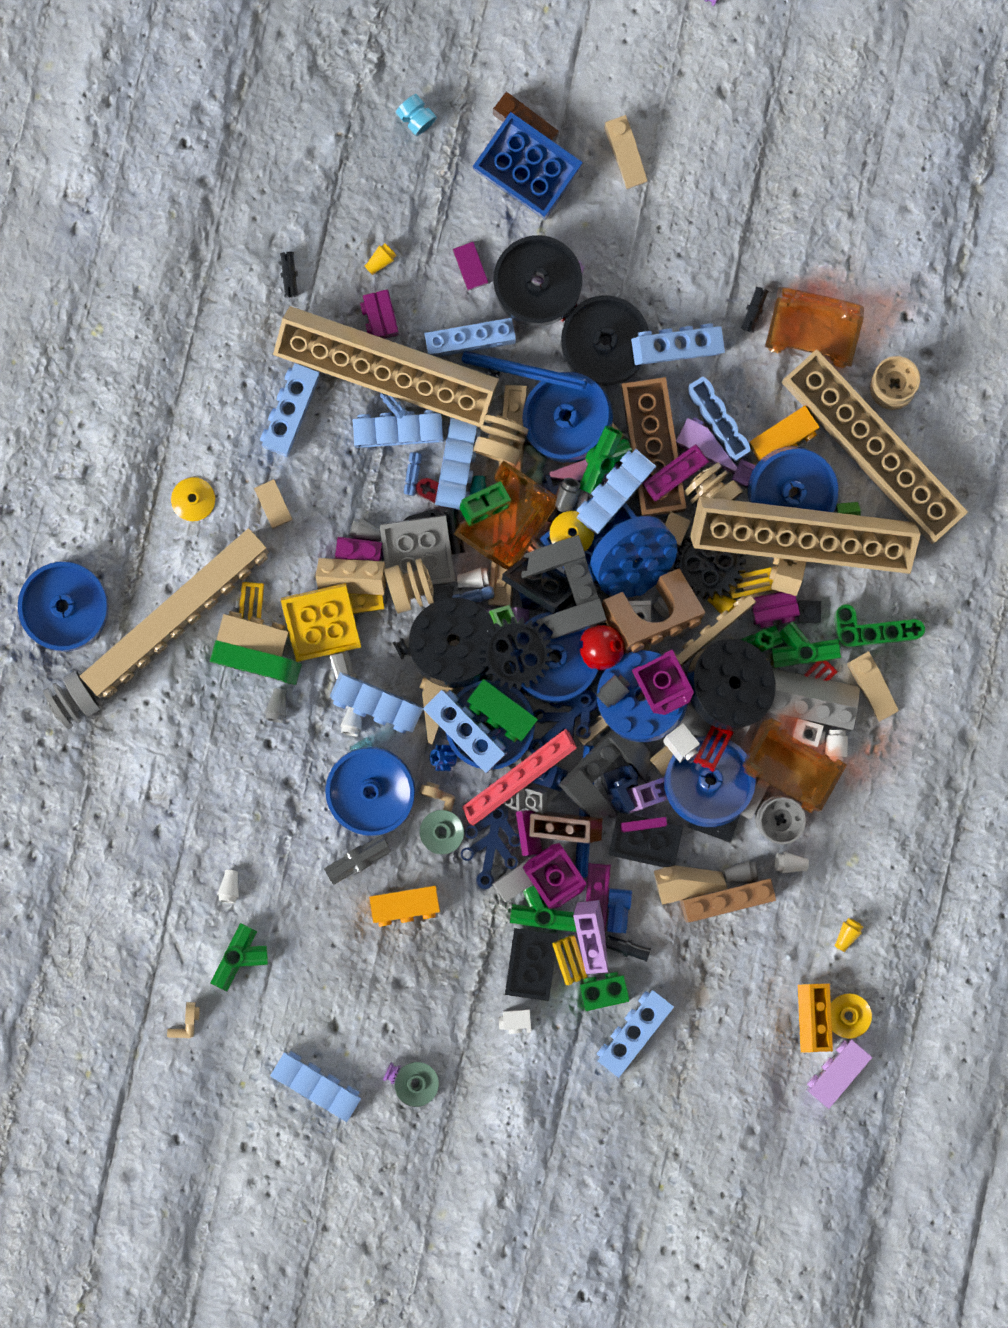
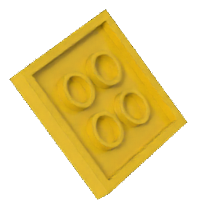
[281,583,361,662]

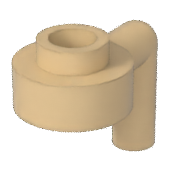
[419,782,455,812]
[167,1002,200,1038]

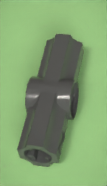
[324,835,391,885]

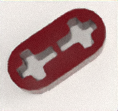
[416,478,449,508]

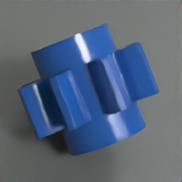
[429,745,457,771]

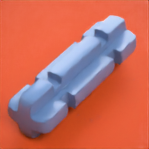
[380,393,407,419]
[404,452,422,496]
[452,586,495,602]

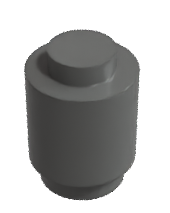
[553,478,581,512]
[597,675,630,708]

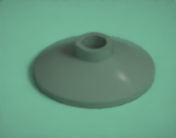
[419,810,464,854]
[394,1062,439,1107]

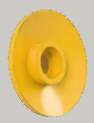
[171,477,215,521]
[550,511,594,552]
[831,994,872,1039]

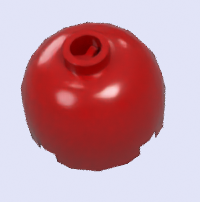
[580,625,625,670]

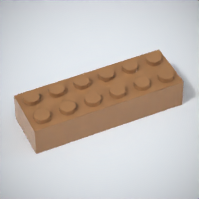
[621,377,686,516]

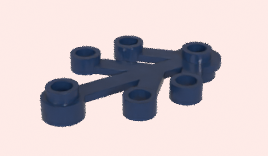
[529,690,598,755]
[460,804,521,889]

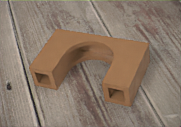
[602,569,706,654]
[680,879,776,923]

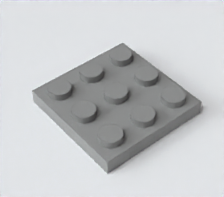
[380,515,455,591]

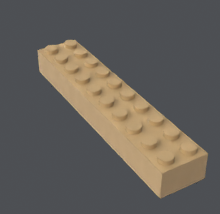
[273,306,499,427]
[782,349,968,544]
[690,496,921,574]
[80,528,270,699]

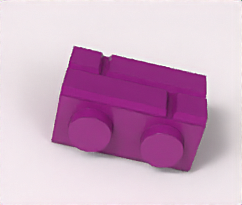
[360,289,399,339]
[335,537,383,561]
[751,592,800,629]

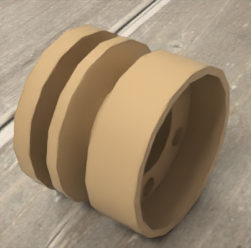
[870,356,920,410]
[473,415,529,466]
[684,462,743,504]
[384,558,434,614]

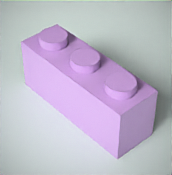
[807,1039,873,1109]

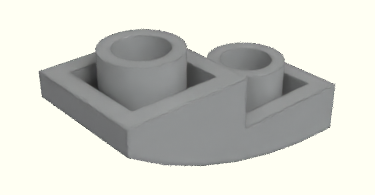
[503,786,548,814]
[492,857,533,902]

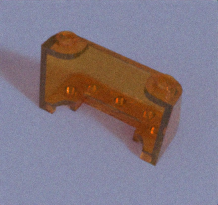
[765,287,864,368]
[454,460,557,570]
[742,718,847,813]

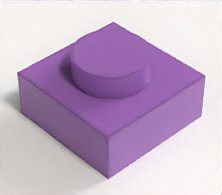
[731,459,755,488]

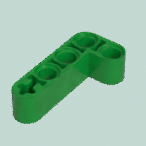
[834,604,925,648]
[209,640,302,685]

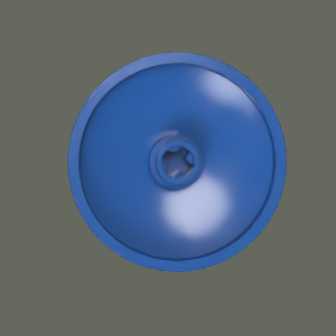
[325,747,415,836]

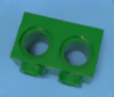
[459,481,511,527]
[579,972,630,1011]

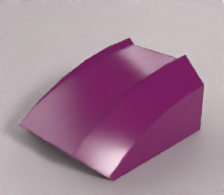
[632,650,694,715]
[522,843,587,909]

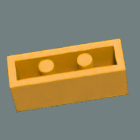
[749,406,820,461]
[369,886,440,927]
[798,984,833,1052]

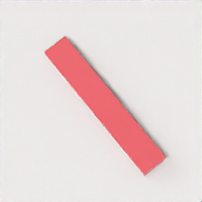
[462,729,577,826]

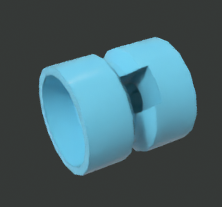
[396,94,437,136]

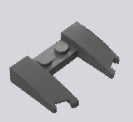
[521,535,607,639]
[559,729,653,819]

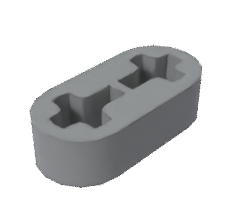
[741,777,770,820]

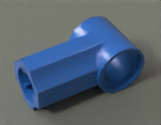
[607,888,632,934]

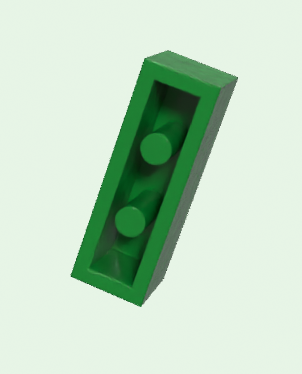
[467,679,538,743]

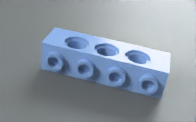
[424,318,516,357]
[631,323,725,365]
[260,363,320,457]
[423,689,507,773]
[597,990,674,1078]

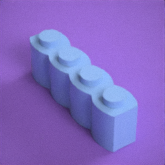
[688,377,750,463]
[353,410,443,448]
[435,417,480,510]
[577,449,656,535]
[330,672,423,734]
[270,1051,361,1122]

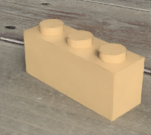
[315,558,387,595]
[217,611,289,657]

